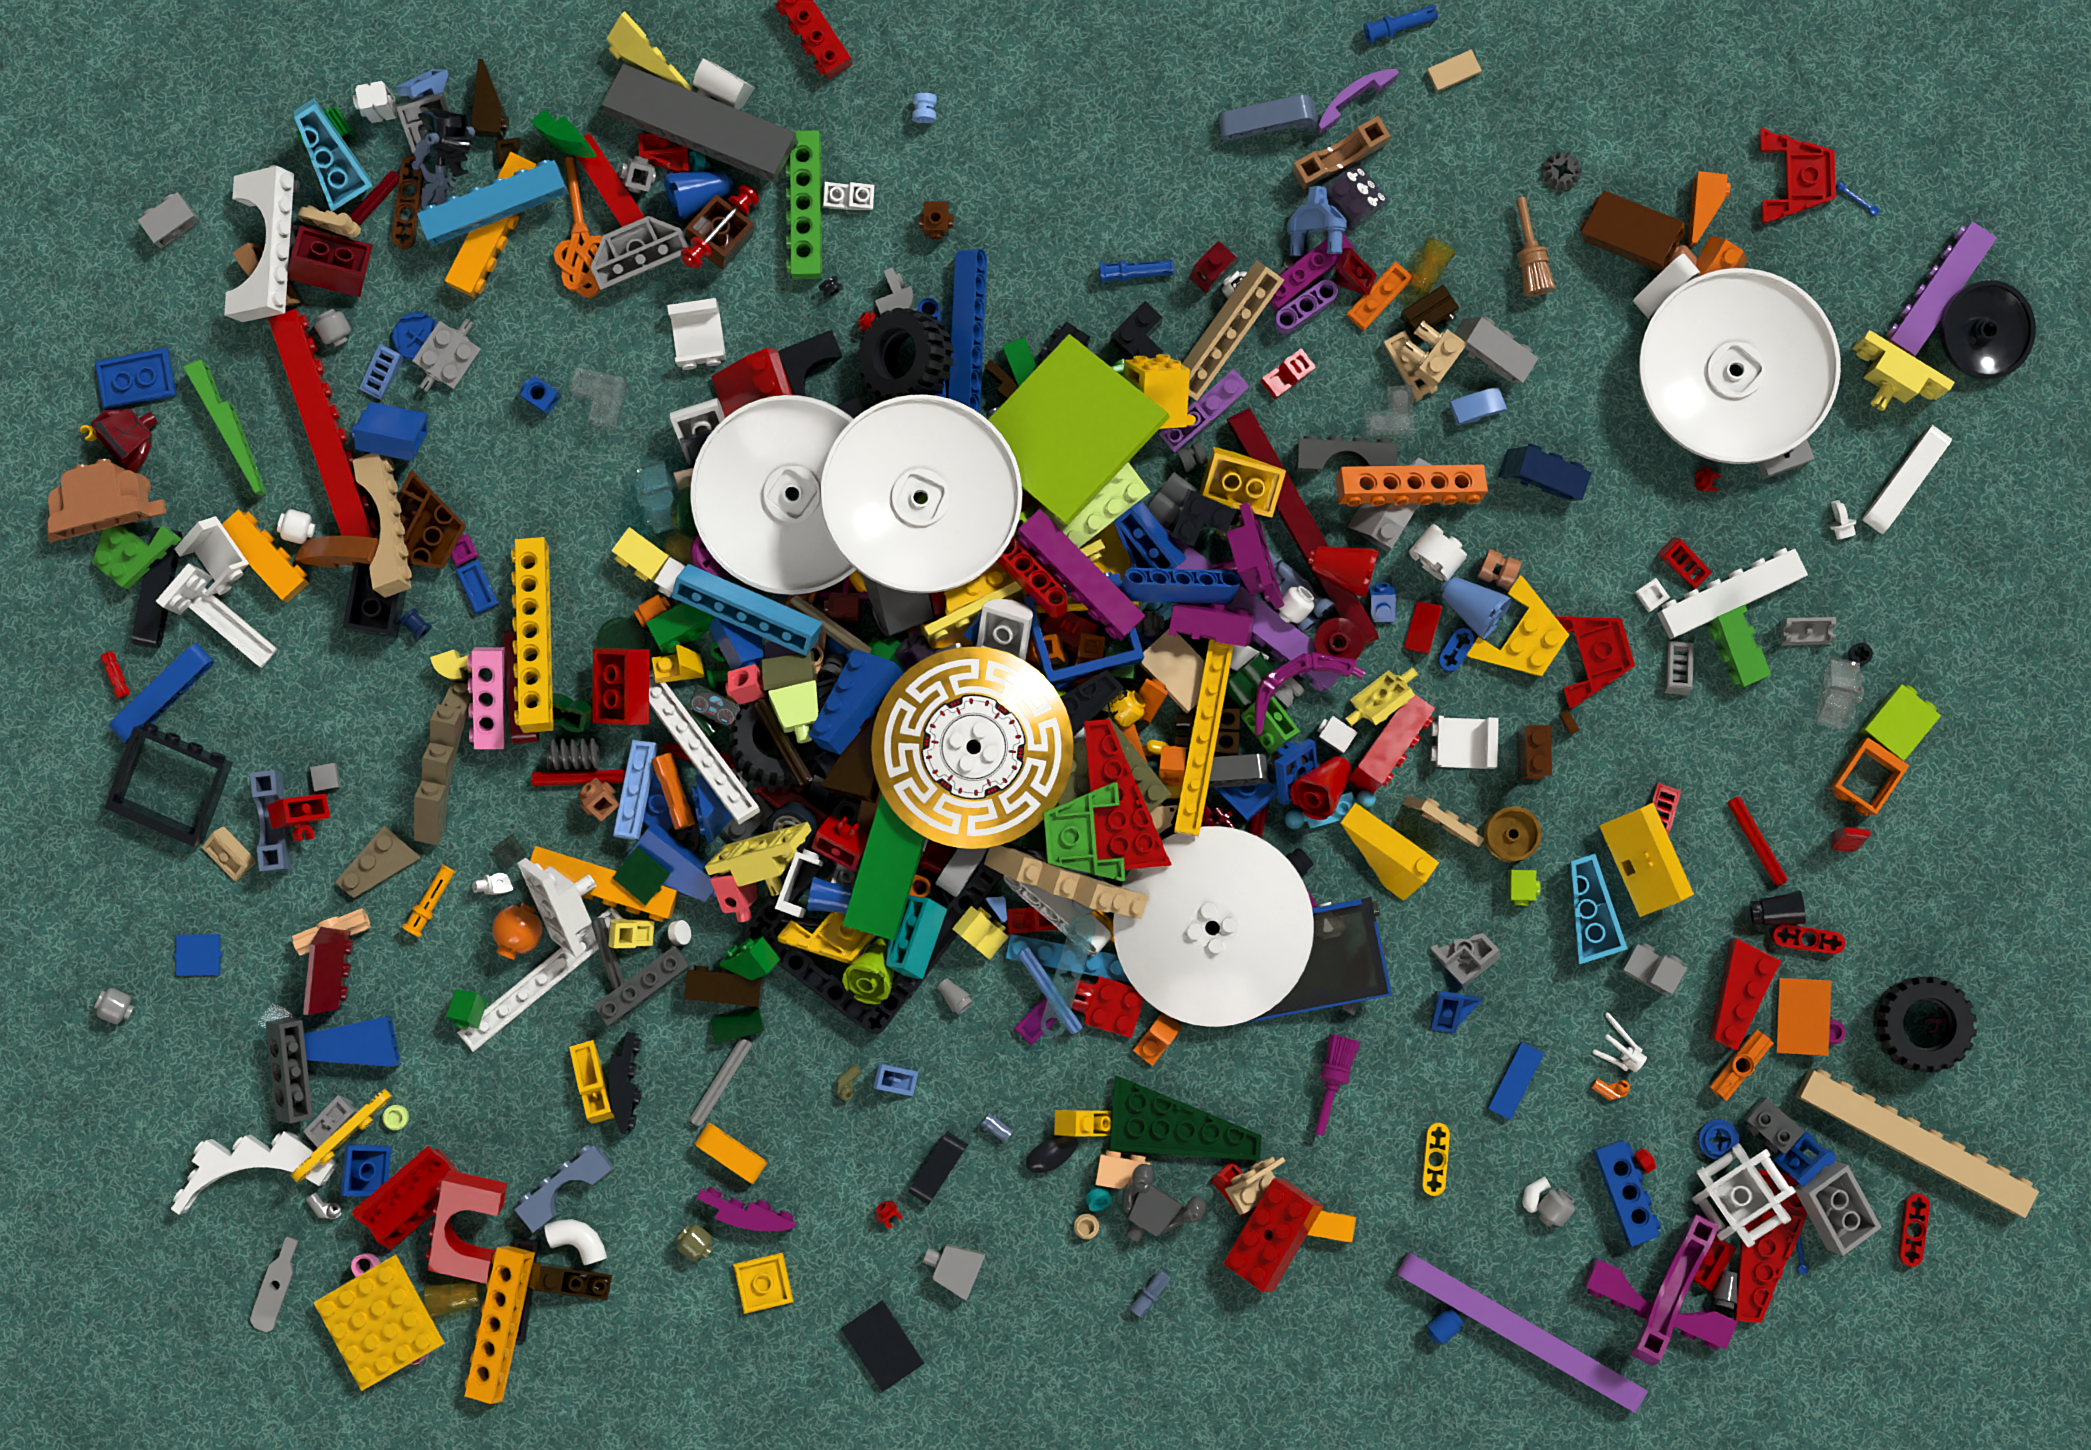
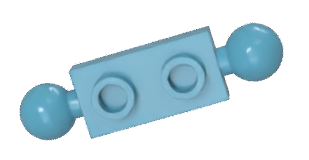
[1284,790,1376,829]

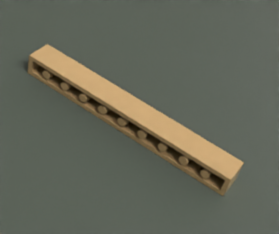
[1795,1068,2039,1218]

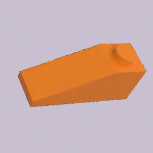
[1687,171,1731,249]

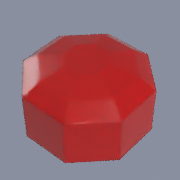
[1634,1148,1656,1173]

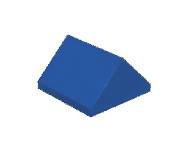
[341,1143,392,1196]

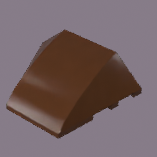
[375,469,466,569]

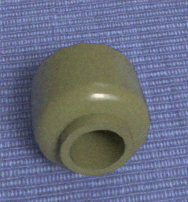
[675,1224,713,1261]

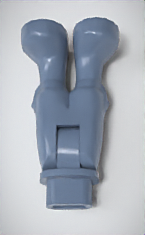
[1269,552,1335,634]

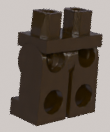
[1175,708,1240,757]

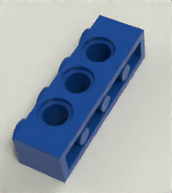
[1592,1140,1661,1247]

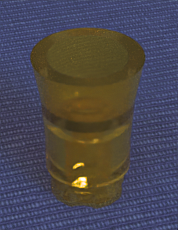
[1408,237,1457,294]
[424,1281,480,1319]

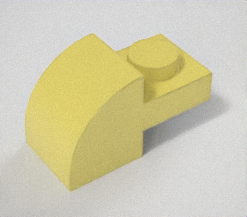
[430,650,472,681]
[608,918,654,948]

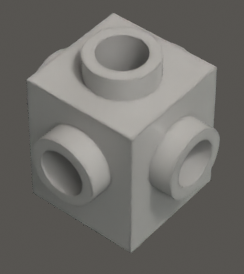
[619,156,656,193]

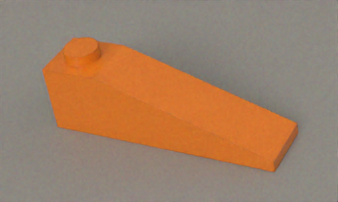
[1696,236,1748,277]

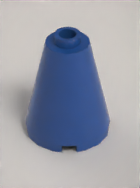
[663,171,734,222]

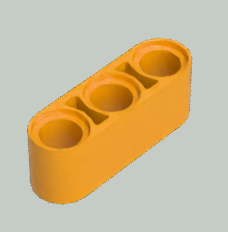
[694,1122,768,1184]
[1307,1210,1357,1242]

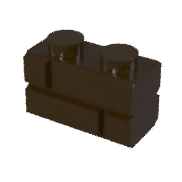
[1400,285,1459,339]

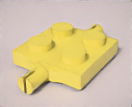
[1345,667,1418,726]

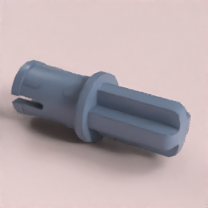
[1130,1270,1170,1318]

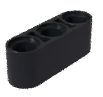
[908,1131,969,1206]

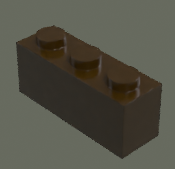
[684,965,764,1007]

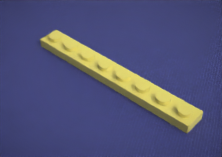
[924,539,1105,642]

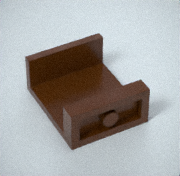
[1517,725,1552,780]

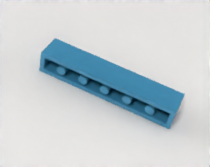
[417,160,569,247]
[671,564,823,656]

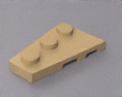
[1403,796,1484,847]

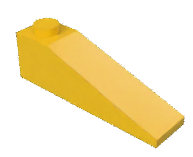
[1340,802,1439,901]

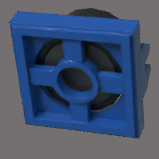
[1268,739,1318,805]

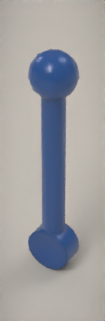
[1836,182,1879,216]
[1796,1230,1808,1274]

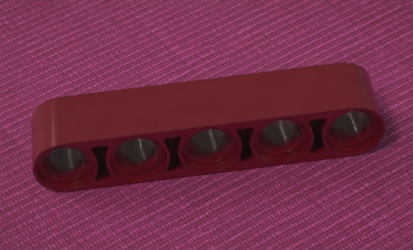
[504,629,540,745]

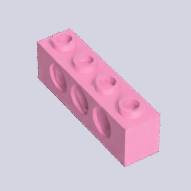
[468,647,506,749]

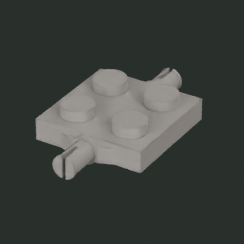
[412,318,481,392]

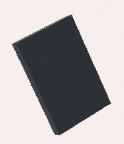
[841,1300,925,1392]

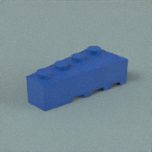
[808,649,904,755]

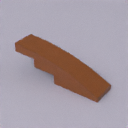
[294,536,379,569]

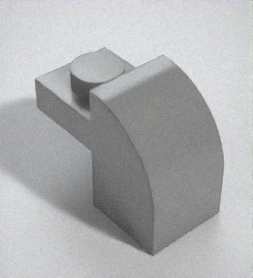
[875,267,914,315]

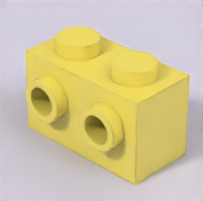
[611,527,669,582]

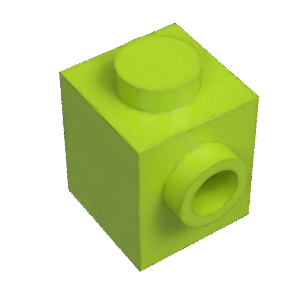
[1508,870,1541,906]

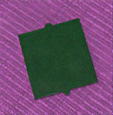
[612,846,671,906]

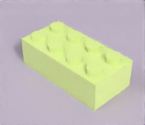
[1037,462,1150,548]

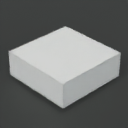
[1635,578,1670,612]

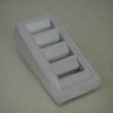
[1665,641,1694,695]

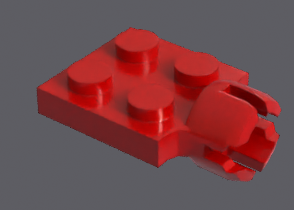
[1068,975,1144,1038]

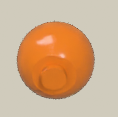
[492,903,543,960]

